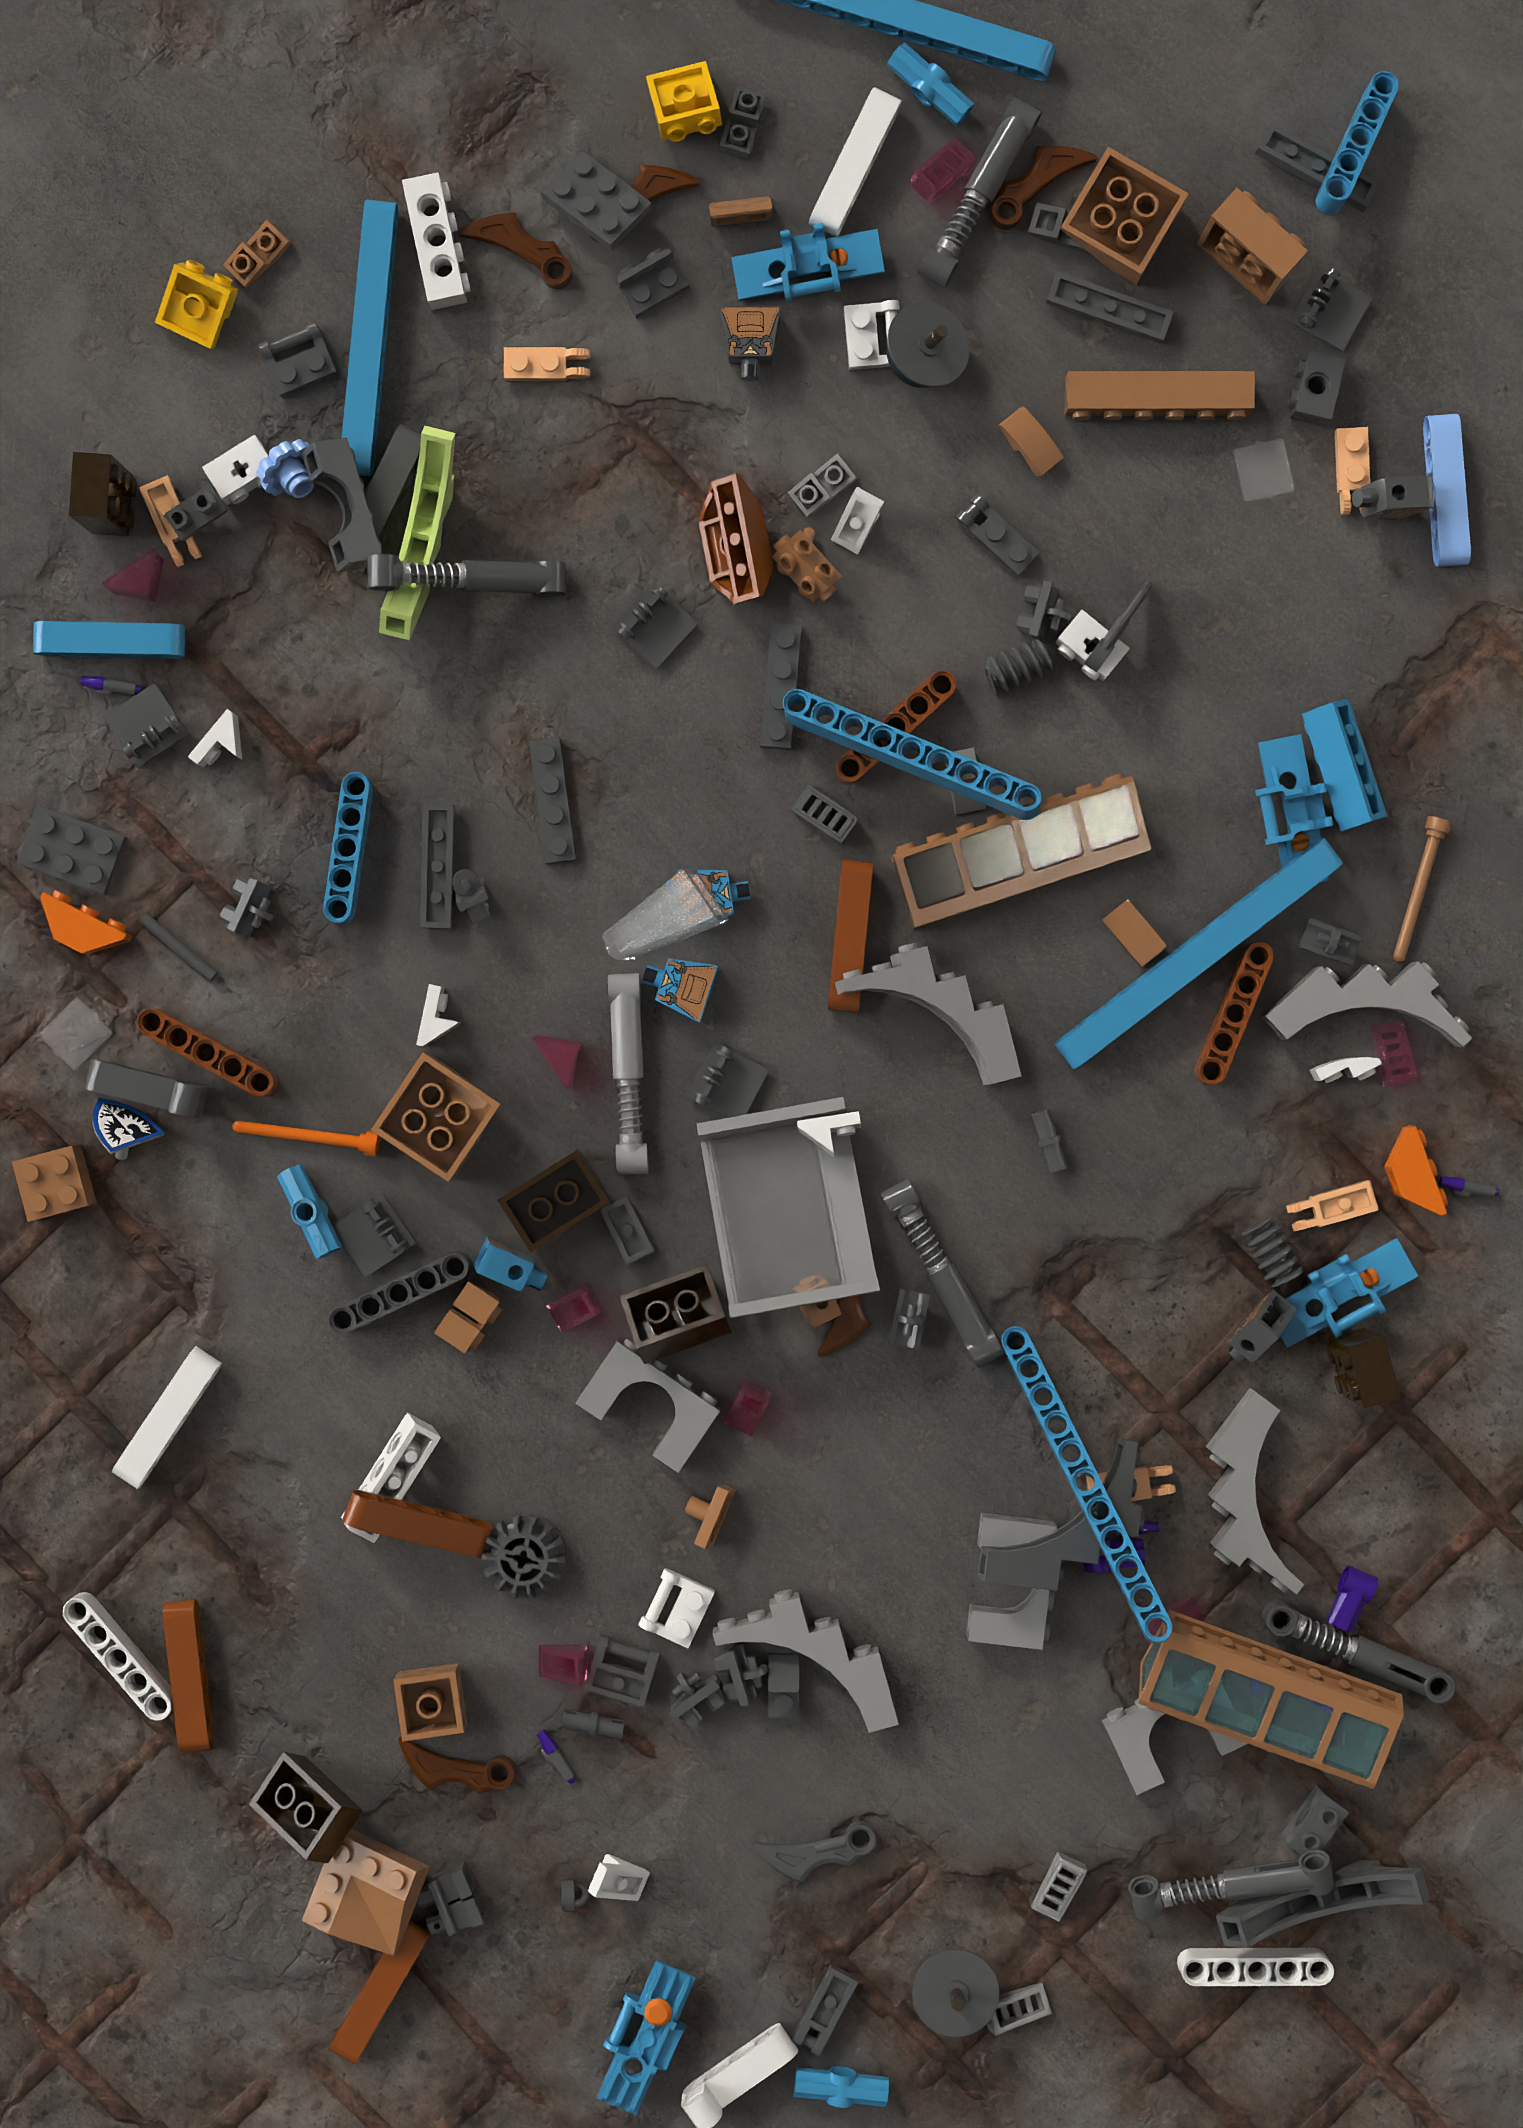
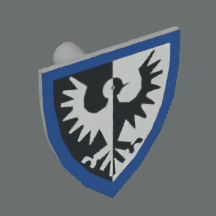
[92,1098,164,1160]

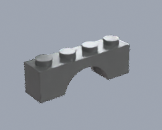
[302,437,382,572]

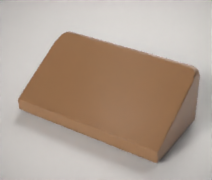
[709,196,772,227]
[1102,899,1168,967]

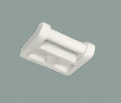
[844,300,900,370]
[638,1568,715,1648]

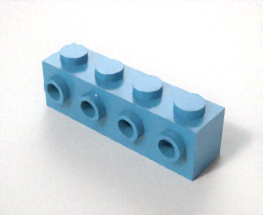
[1302,698,1387,831]

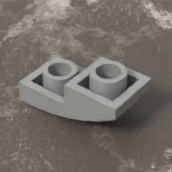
[788,453,858,517]

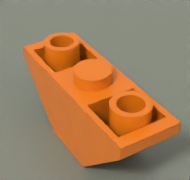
[40,890,133,954]
[1384,1125,1448,1216]

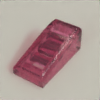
[909,136,977,205]
[1371,1020,1418,1087]

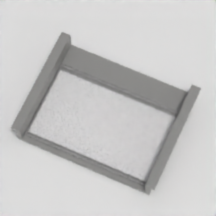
[697,1097,880,1319]

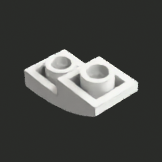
[1309,1057,1382,1083]

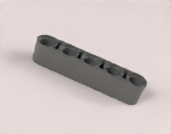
[356,424,421,574]
[328,1251,472,1334]

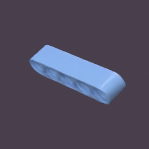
[1423,414,1471,567]

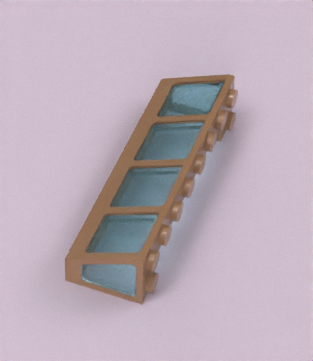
[1139,1610,1404,1789]

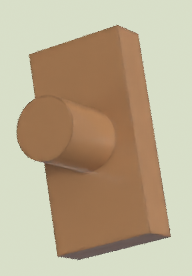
[685,1485,736,1549]

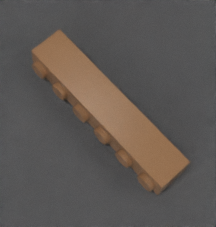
[1065,371,1255,421]

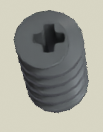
[985,638,1054,696]
[1241,1217,1303,1287]

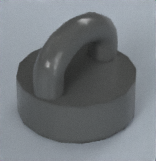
[561,1880,589,1912]

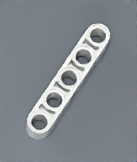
[808,87,902,237]
[112,1346,222,1489]
[63,1592,173,1721]
[1177,1948,1334,1986]

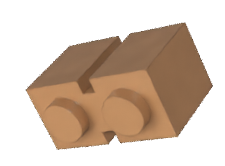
[434,1279,503,1354]

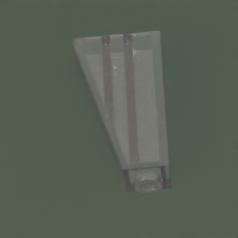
[601,869,729,961]

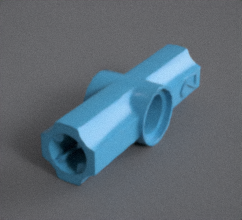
[887,42,974,127]
[277,1164,342,1259]
[794,2066,889,2108]

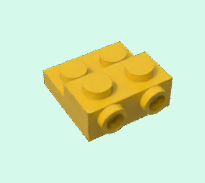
[646,61,722,142]
[155,260,239,349]

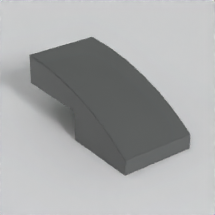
[1028,203,1089,253]

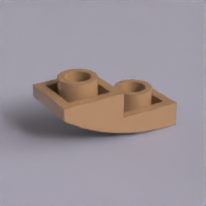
[223,220,292,287]
[998,406,1064,476]

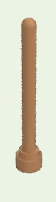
[1393,816,1452,962]

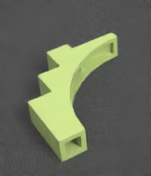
[379,426,455,640]

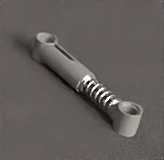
[608,973,649,1175]

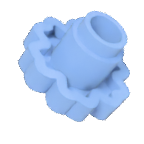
[256,439,314,498]

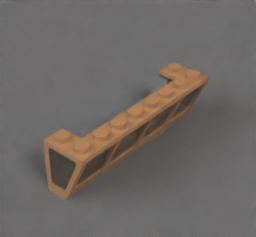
[891,773,1151,929]

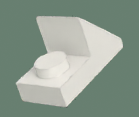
[831,487,884,555]
[188,709,242,768]
[416,984,462,1046]
[797,1111,861,1156]
[588,1854,650,1901]

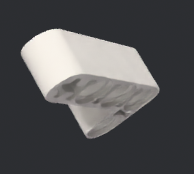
[681,2023,798,2128]

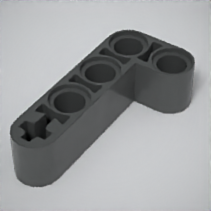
[84,1059,209,1118]

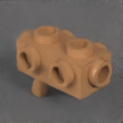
[772,528,842,603]

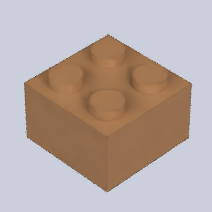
[12,1145,97,1222]
[393,1663,468,1742]

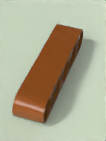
[836,670,956,785]
[828,859,873,1013]
[1194,942,1274,1085]
[137,1008,279,1096]
[342,1490,493,1558]
[163,1599,214,1753]
[328,1920,430,2065]

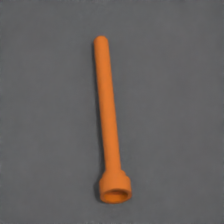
[232,1121,381,1157]

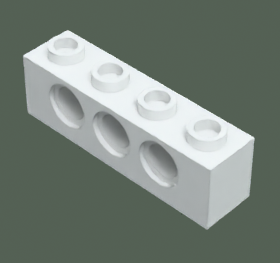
[402,172,471,310]
[341,1412,441,1543]

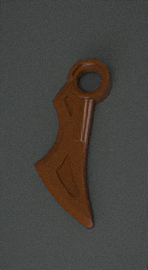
[990,146,1097,230]
[589,165,699,242]
[458,212,572,289]
[817,1295,871,1357]
[399,1736,516,1794]

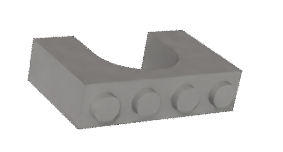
[576,1338,721,1473]
[966,1513,1057,1650]
[1102,1668,1248,1795]

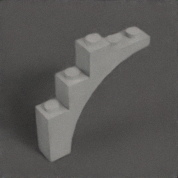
[835,943,1022,1085]
[1261,961,1472,1047]
[1206,1388,1304,1594]
[713,1589,899,1733]

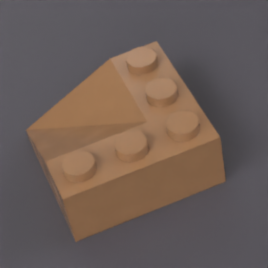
[1060,147,1189,285]
[1196,188,1308,305]
[371,1052,501,1182]
[302,1828,430,1956]

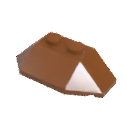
[698,473,774,604]

